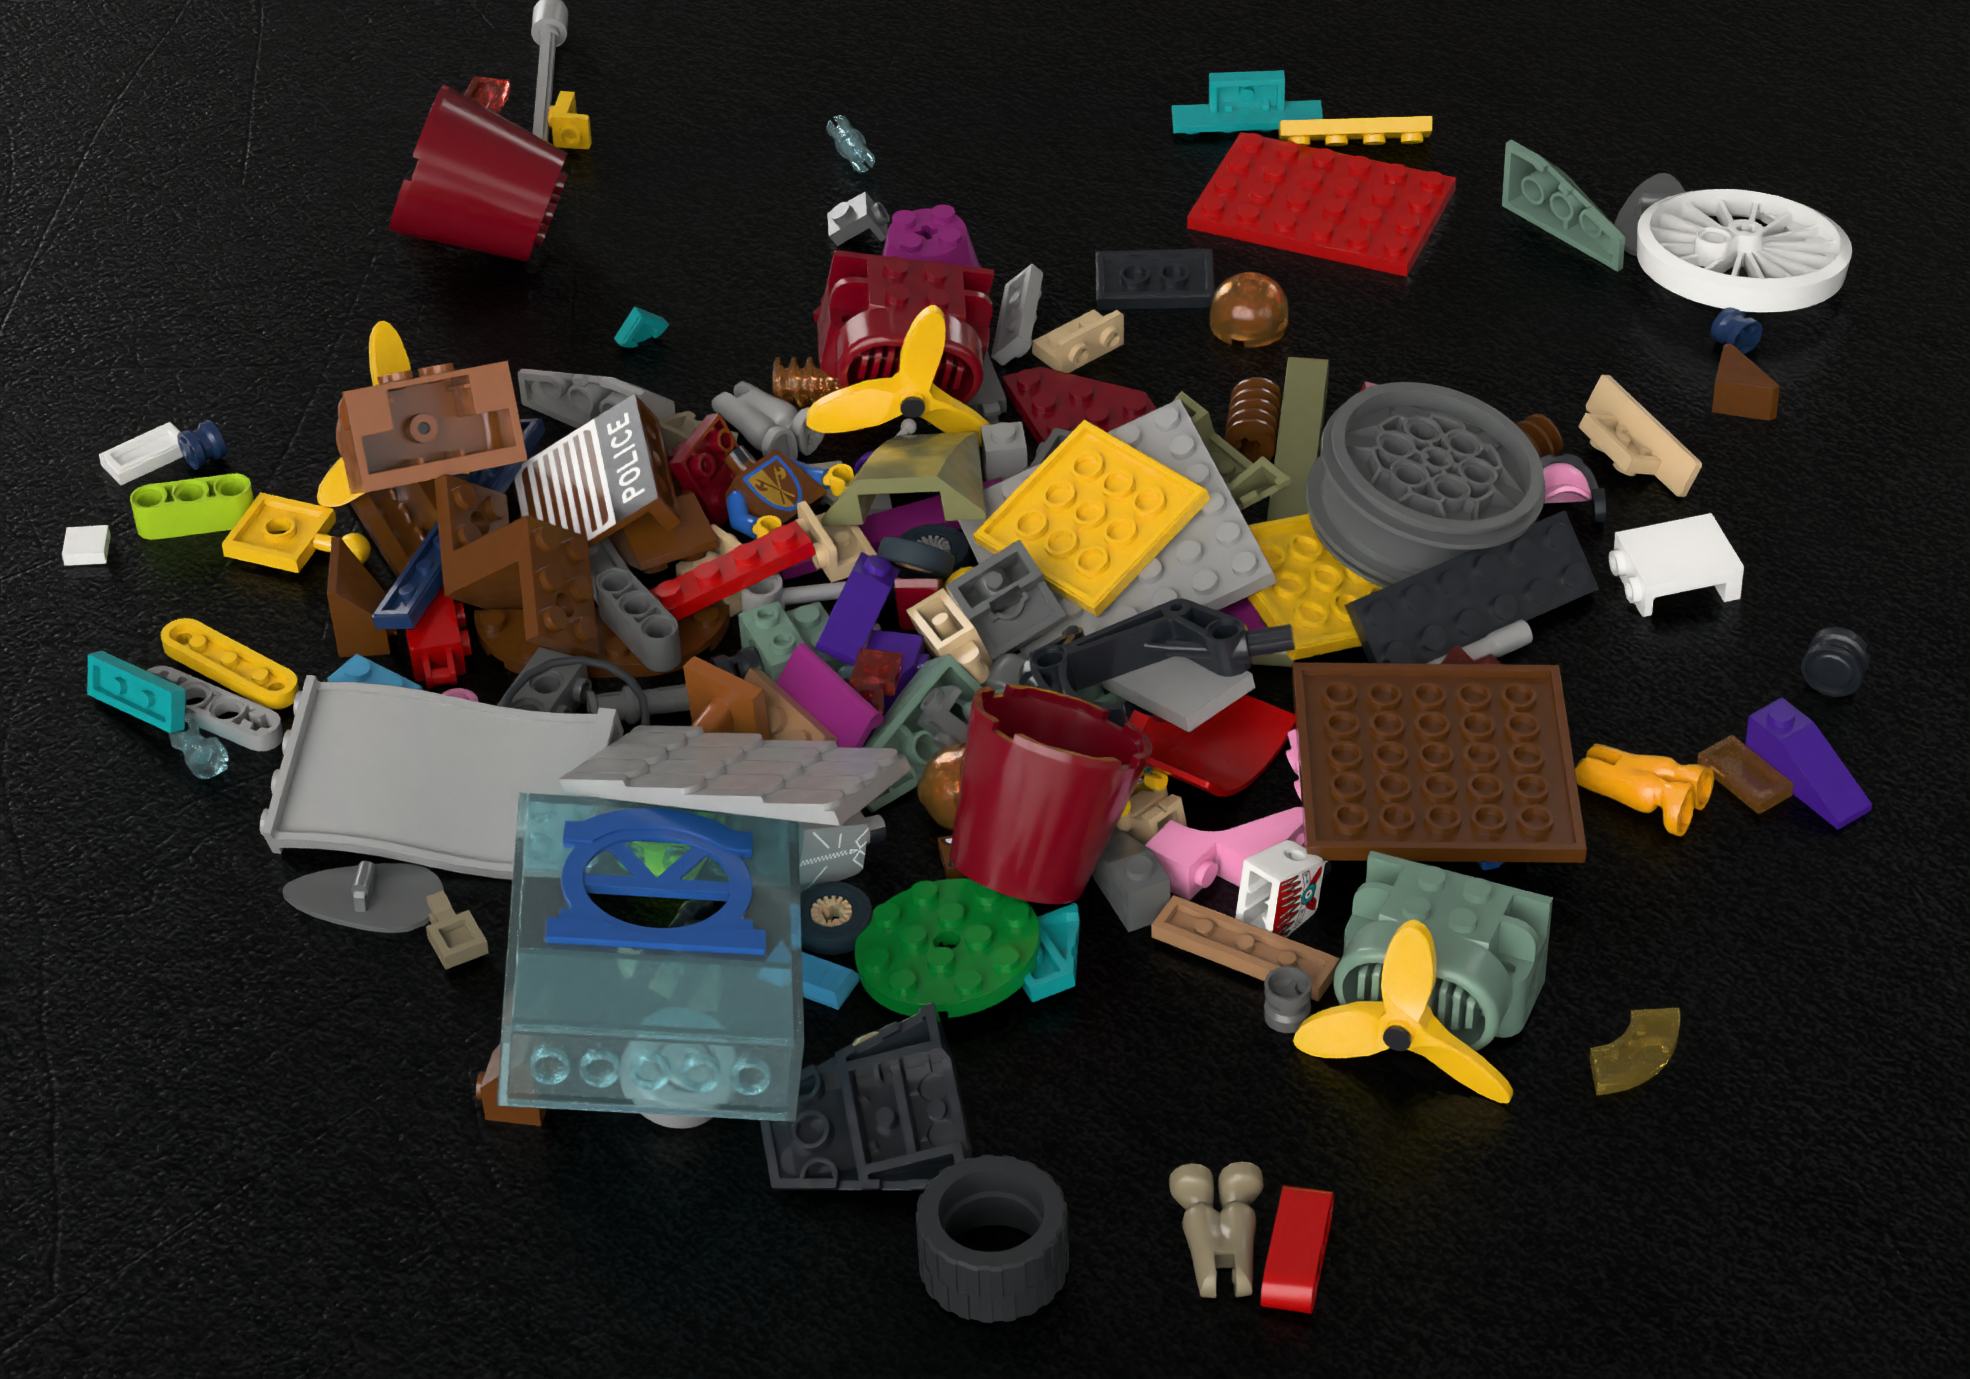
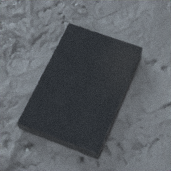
[1096,249,1215,310]

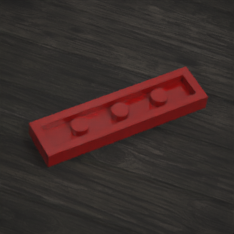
[649,521,816,621]

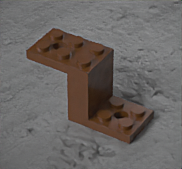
[434,474,599,658]

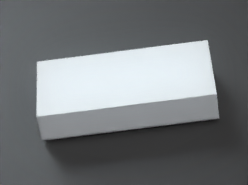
[99,422,183,485]

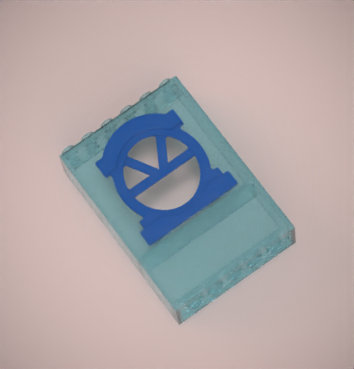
[497,792,804,1122]

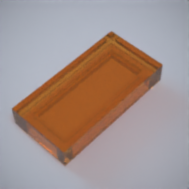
[1697,735,1794,814]

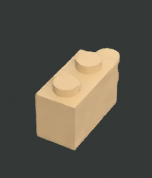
[906,588,993,684]

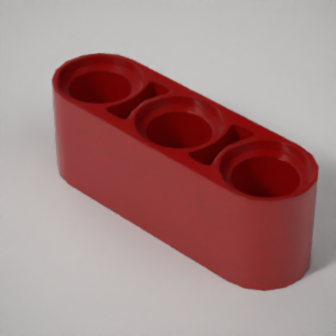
[1261,1185,1334,1314]

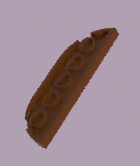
[474,605,731,678]

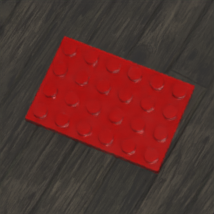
[1187,132,1456,277]

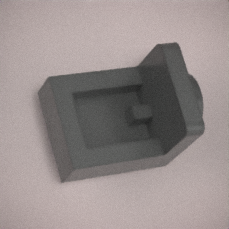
[827,192,890,246]
[916,685,968,755]

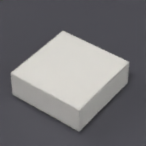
[62,525,111,566]

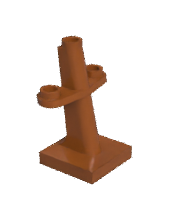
[625,656,771,809]

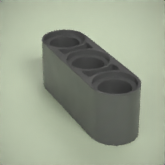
[595,567,682,672]

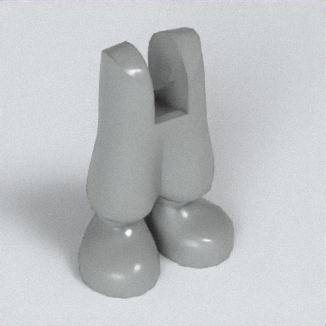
[712,381,825,460]

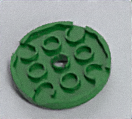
[855,878,1041,1018]

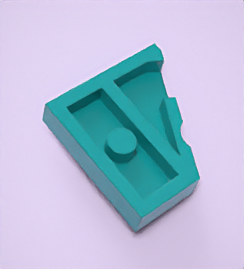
[1022,903,1080,1003]

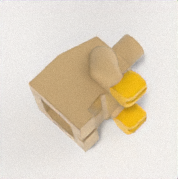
[1116,769,1187,845]

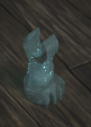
[169,718,229,779]

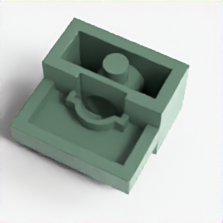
[738,601,852,683]

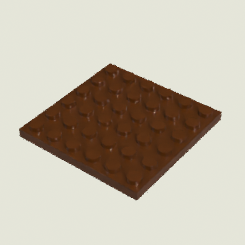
[1292,663,1587,863]

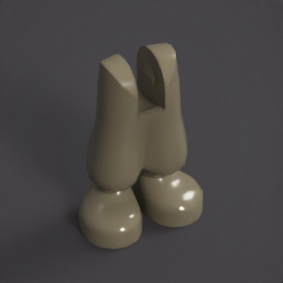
[1169,1162,1264,1298]

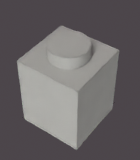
[981,422,1027,481]

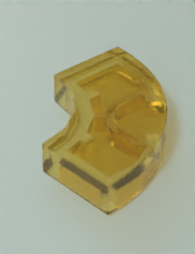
[1590,1008,1680,1095]

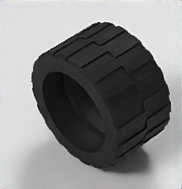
[916,1155,1069,1323]

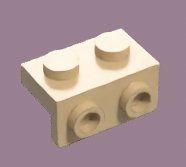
[794,501,877,583]

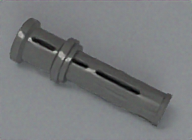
[586,684,690,725]

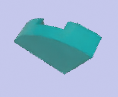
[614,307,669,348]

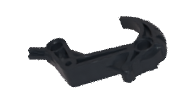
[1018,598,1295,727]

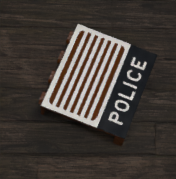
[513,393,682,548]

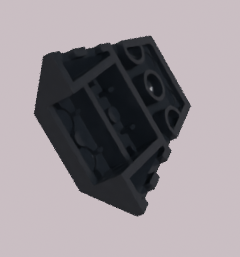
[755,1002,973,1191]

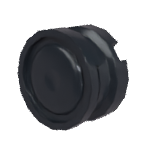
[1801,627,1871,697]

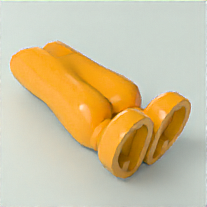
[1575,744,1714,837]

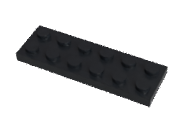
[1345,510,1599,664]

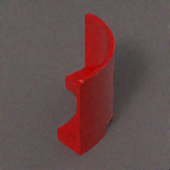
[1128,694,1296,797]

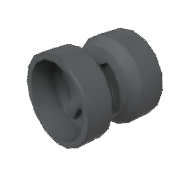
[1264,966,1312,1033]

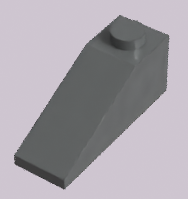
[1092,826,1170,932]

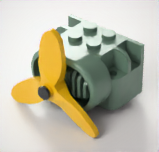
[1293,851,1553,1103]

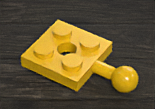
[222,492,371,573]

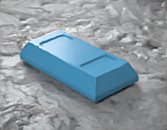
[757,944,860,1010]

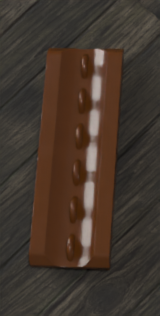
[330,466,461,603]

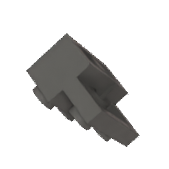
[946,540,1067,662]

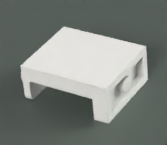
[1609,513,1744,617]

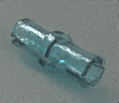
[826,115,875,172]

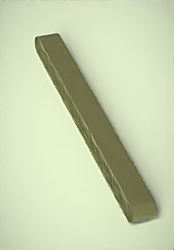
[1252,357,1329,667]

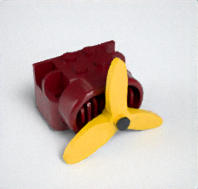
[806,250,995,447]

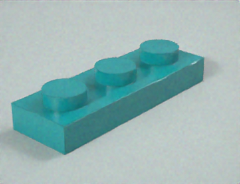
[87,651,186,733]

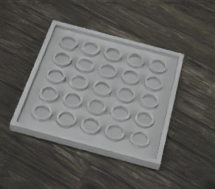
[958,399,1277,655]

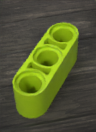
[130,474,254,540]

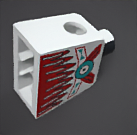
[1235,840,1331,938]

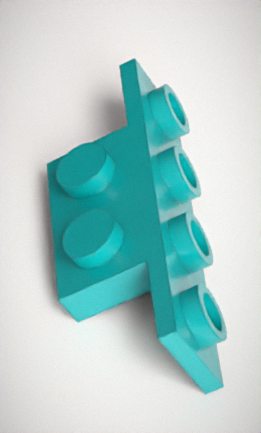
[1172,70,1323,134]

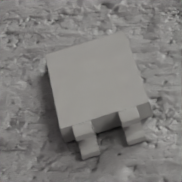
[1102,656,1255,732]

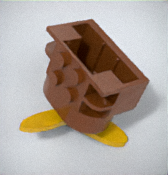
[317,321,528,508]

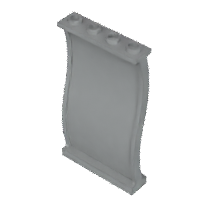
[260,675,624,882]

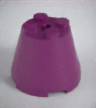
[882,205,990,298]

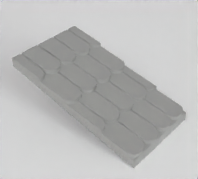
[559,725,911,826]

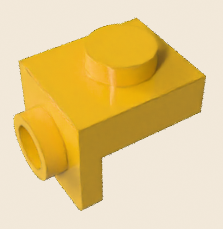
[548,91,592,149]

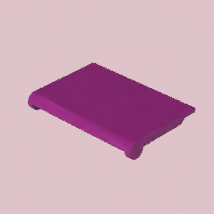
[777,643,884,748]

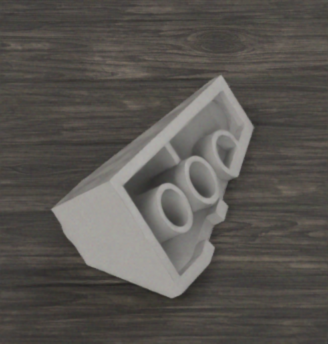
[518,369,675,429]

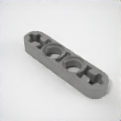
[147,666,284,751]

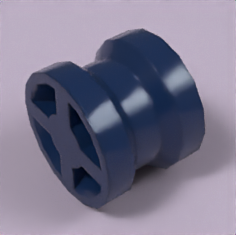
[1711,307,1763,354]
[177,420,227,470]

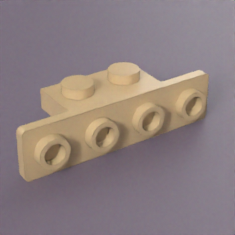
[1578,375,1702,497]

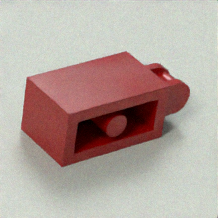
[406,587,472,689]

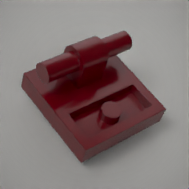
[667,413,739,528]

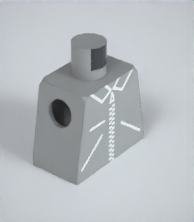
[777,811,887,897]

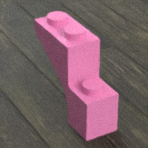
[1145,807,1305,901]

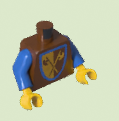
[724,445,854,541]

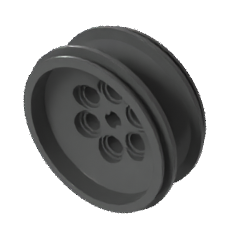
[1305,382,1546,588]

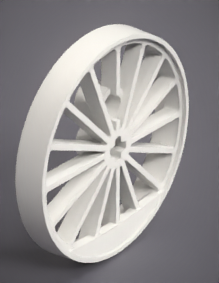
[1637,189,1852,312]

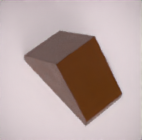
[1712,343,1780,421]

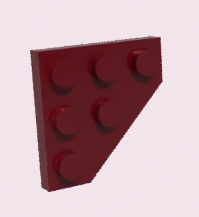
[1003,367,1156,444]

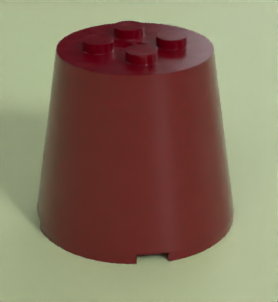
[389,85,568,262]
[950,684,1152,904]

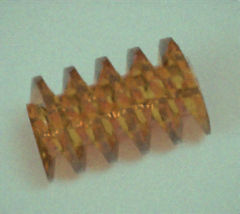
[772,357,842,408]

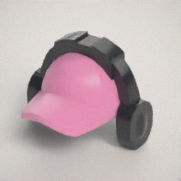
[1540,454,1606,522]

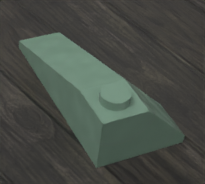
[1502,140,1625,272]
[863,654,983,812]

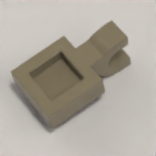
[426,890,489,970]

